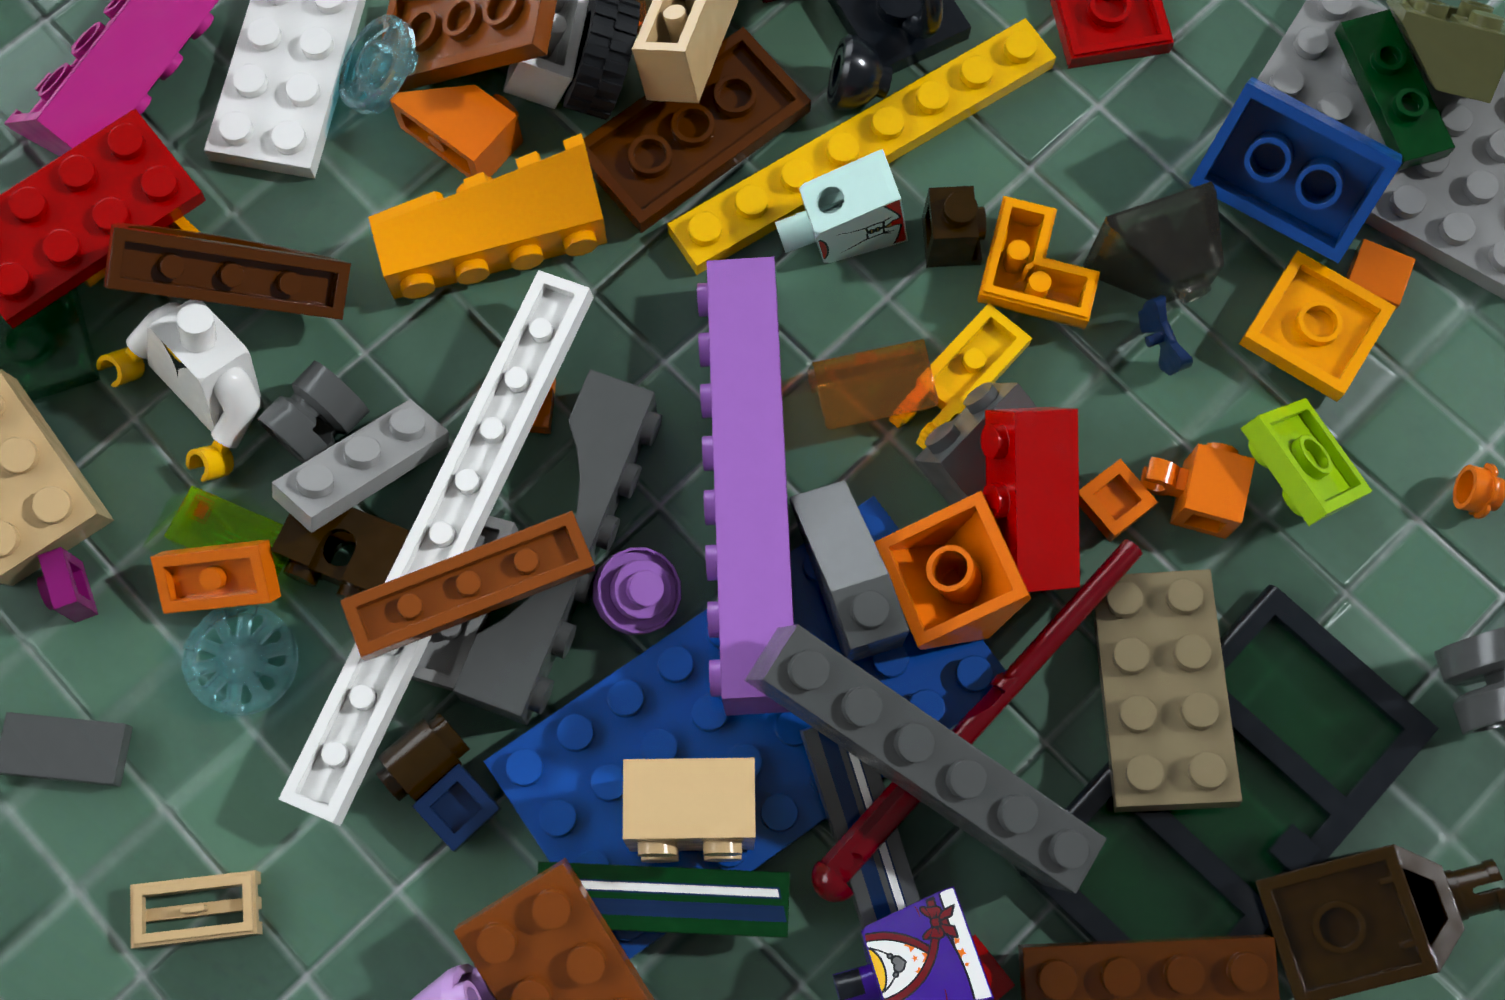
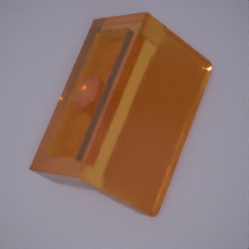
[807,339,939,430]

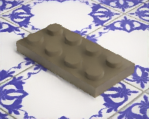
[1093,569,1242,813]

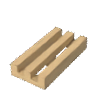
[130,870,263,949]

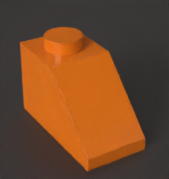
[390,84,523,177]

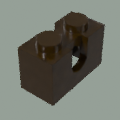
[271,507,410,599]

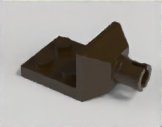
[1255,844,1505,1000]

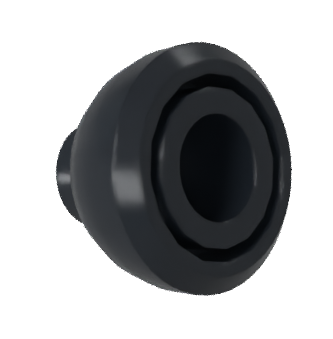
[827,34,893,111]

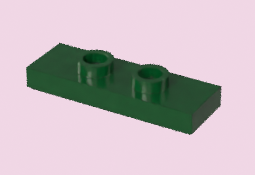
[1334,9,1455,171]

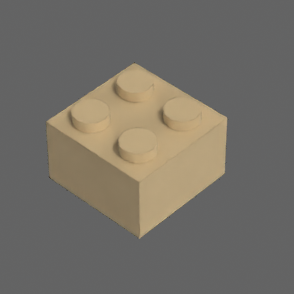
[623,758,756,863]

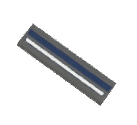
[800,727,920,930]

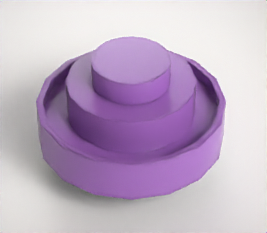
[593,547,681,635]

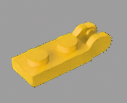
[889,303,1032,450]

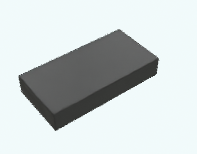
[0,712,133,787]

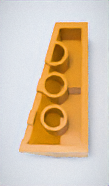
[368,133,607,299]

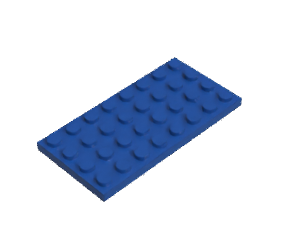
[484,496,1006,960]

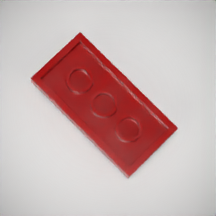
[0,109,206,329]

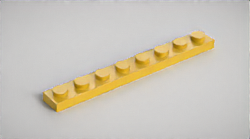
[667,18,1056,275]

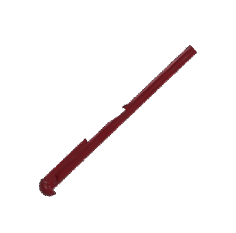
[811,539,1143,903]

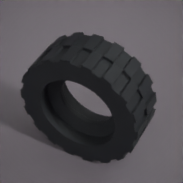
[563,0,640,120]

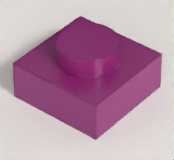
[37,547,98,623]

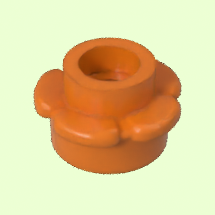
[1453,463,1505,519]

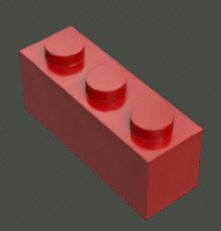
[981,407,1080,592]

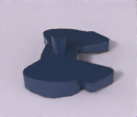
[1138,295,1193,376]

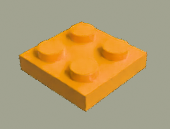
[1239,250,1396,402]

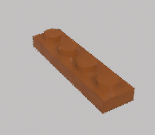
[340,511,595,661]

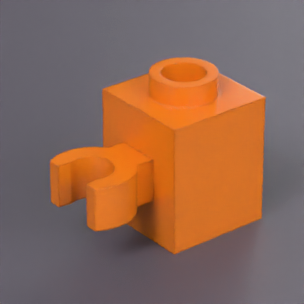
[1140,442,1255,539]

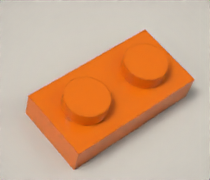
[150,539,281,614]

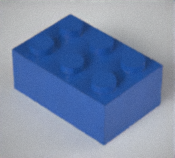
[1189,77,1402,264]

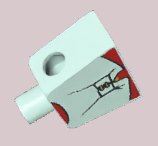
[775,149,908,263]

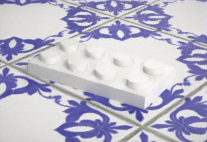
[204,0,366,179]

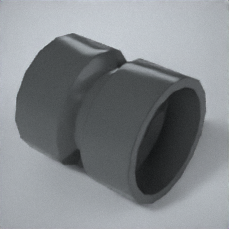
[257,360,370,463]

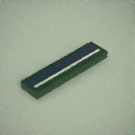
[537,862,790,938]

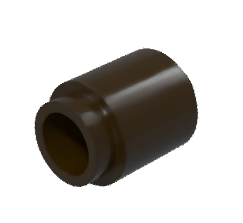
[376,713,470,802]

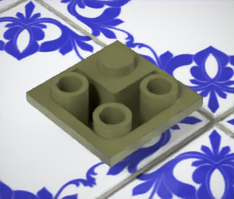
[1386,0,1505,103]

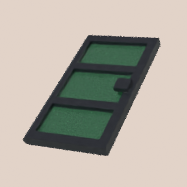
[1014,585,1439,942]

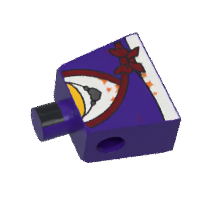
[833,886,994,1000]

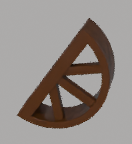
[104,223,351,320]

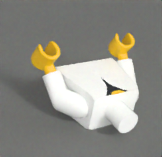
[96,299,263,482]

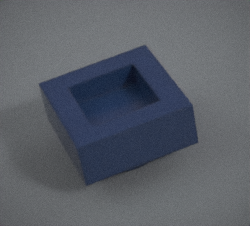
[412,763,501,852]

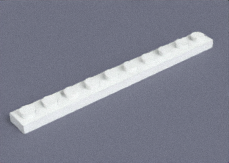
[279,270,594,826]

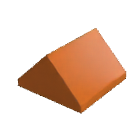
[874,491,1031,650]

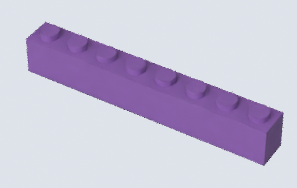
[697,256,794,716]

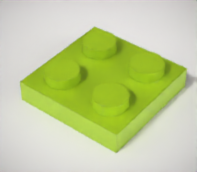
[1240,398,1372,526]

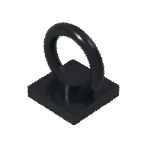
[828,0,971,74]

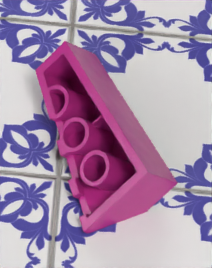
[4,0,219,157]

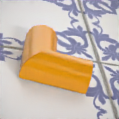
[977,196,1100,329]

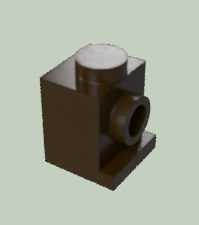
[922,186,986,268]

